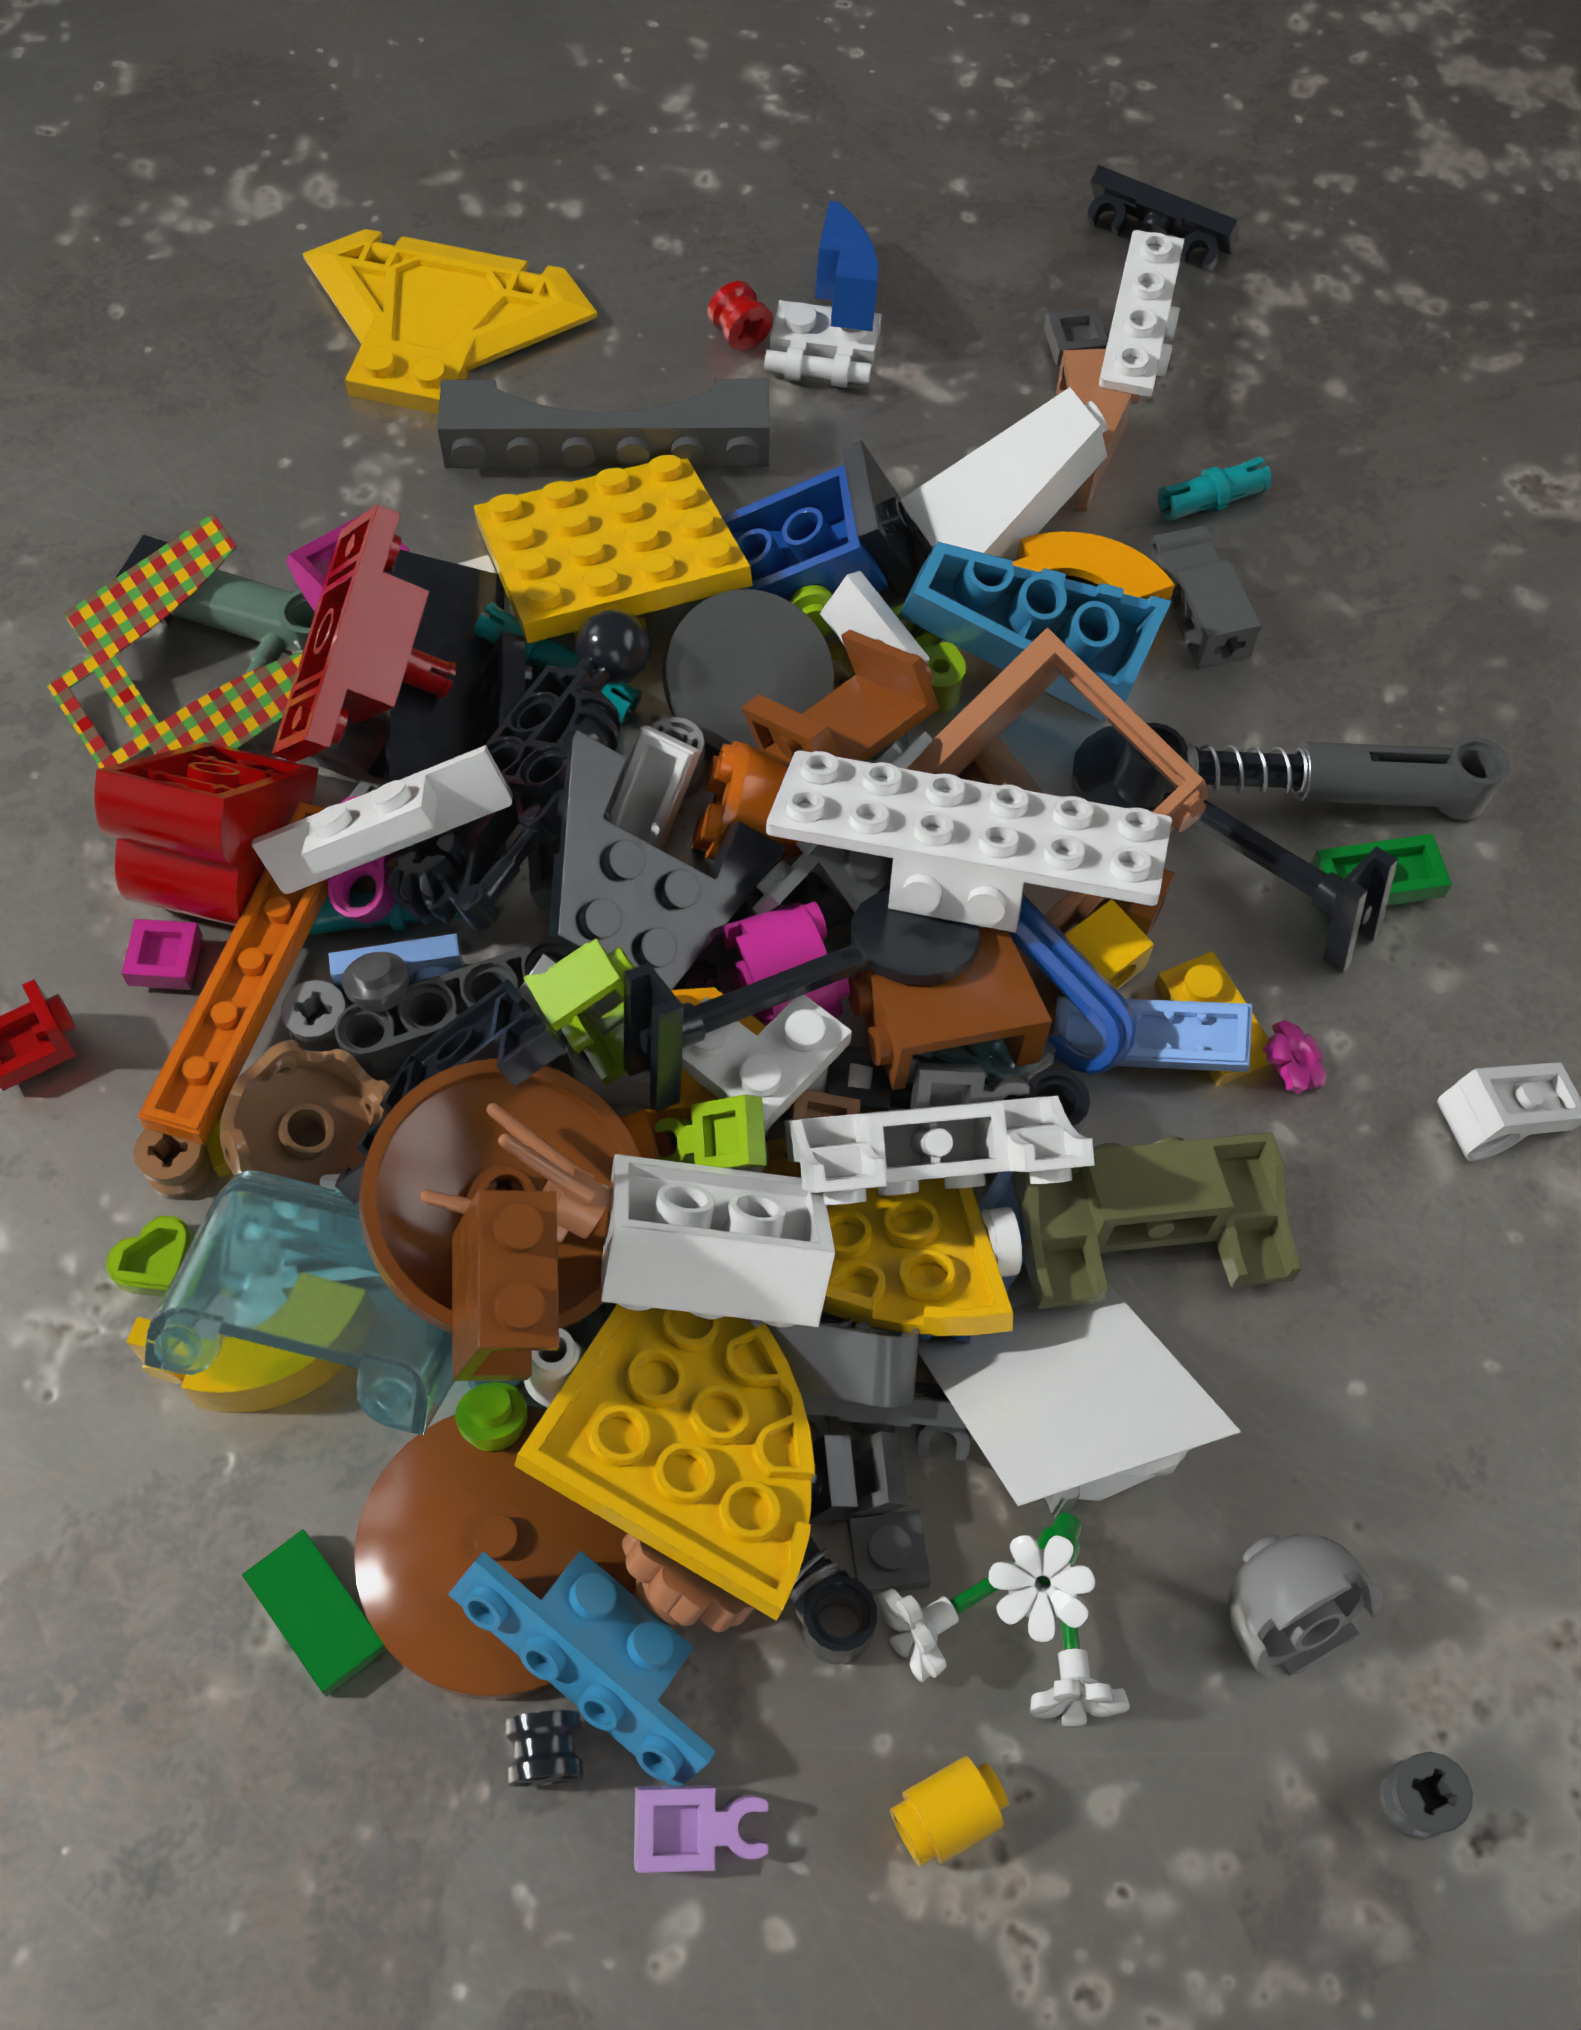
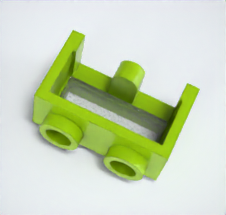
[523,939,635,1086]

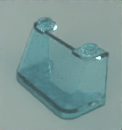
[144,1170,455,1436]

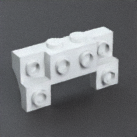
[784,1096,1095,1205]

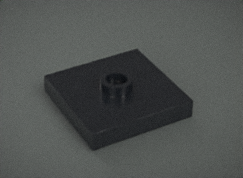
[842,440,919,598]

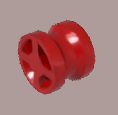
[707,280,773,351]

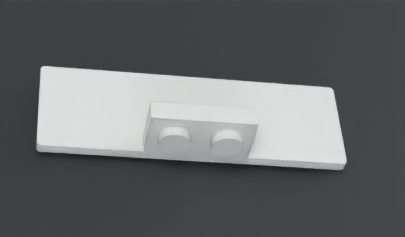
[766,750,1172,933]

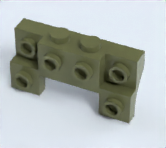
[1011,1132,1302,1309]

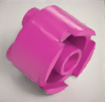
[722,902,850,1026]

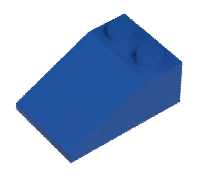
[705,465,888,602]

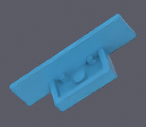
[448,1551,716,1786]

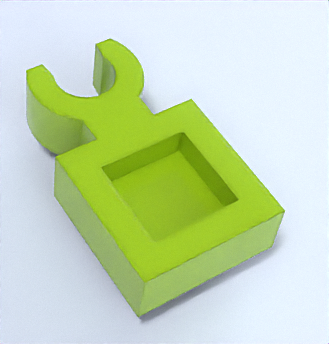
[655,1094,767,1170]

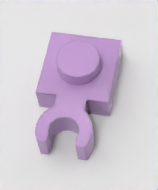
[634,1785,768,1873]

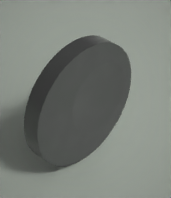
[662,589,834,757]

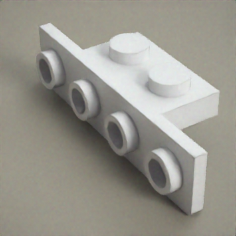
[1098,230,1184,398]
[252,745,513,894]

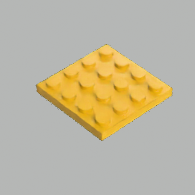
[474,455,753,644]

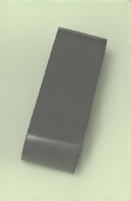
[747,1311,920,1408]

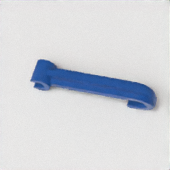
[1009,894,1136,1074]

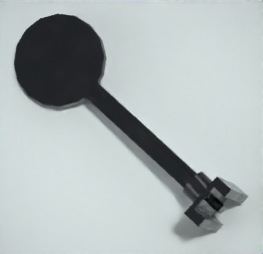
[1072,726,1398,973]
[624,890,980,1112]

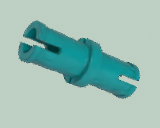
[1157,457,1272,522]

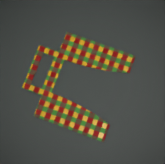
[47,513,303,768]

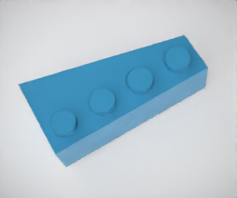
[898,542,1172,722]

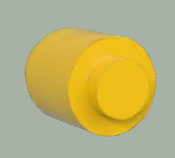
[890,1756,1009,1867]

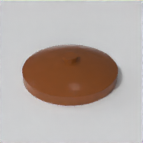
[359,1059,640,1334]
[354,1405,636,1701]

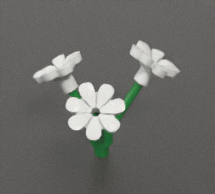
[877,1513,1130,1727]

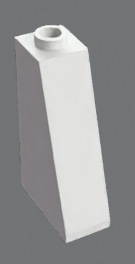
[901,387,1108,561]

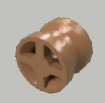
[134,1129,214,1200]

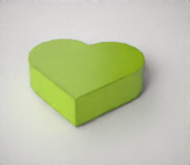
[106,1215,196,1299]

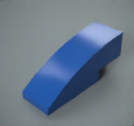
[815,201,878,331]

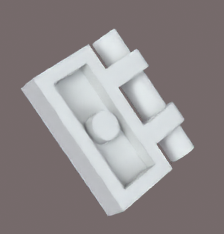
[764,300,882,388]

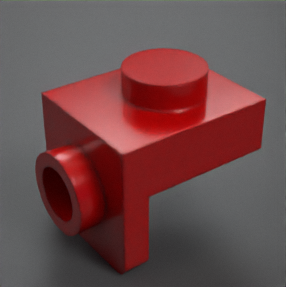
[0,979,77,1091]

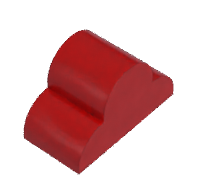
[94,742,319,926]

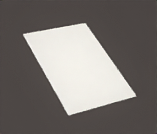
[918,1282,1242,1506]

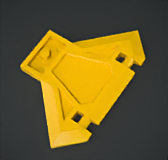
[303,229,598,414]

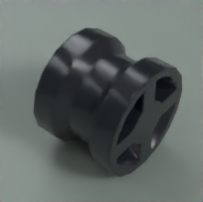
[504,1710,584,1787]

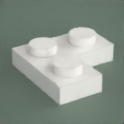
[682,995,852,1132]

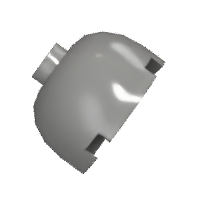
[1228,1534,1383,1678]

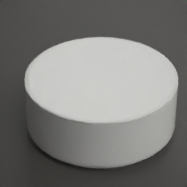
[981,1207,1022,1277]

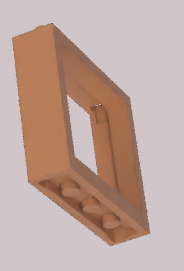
[907,627,1210,968]

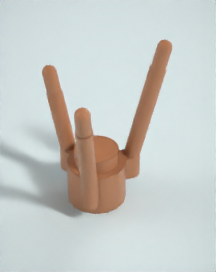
[419,1103,612,1244]

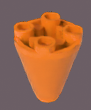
[691,741,803,862]

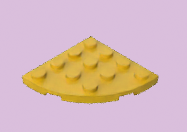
[762,1138,1013,1336]
[515,1304,815,1621]

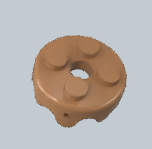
[220,1040,390,1214]

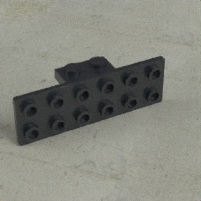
[385,550,532,864]

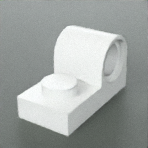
[1437,1062,1581,1161]

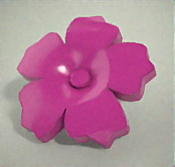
[1263,1020,1326,1094]

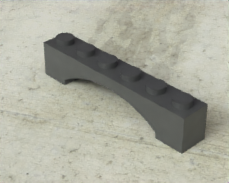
[437,378,770,469]

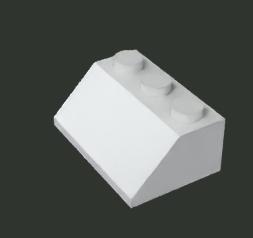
[601,1154,835,1328]

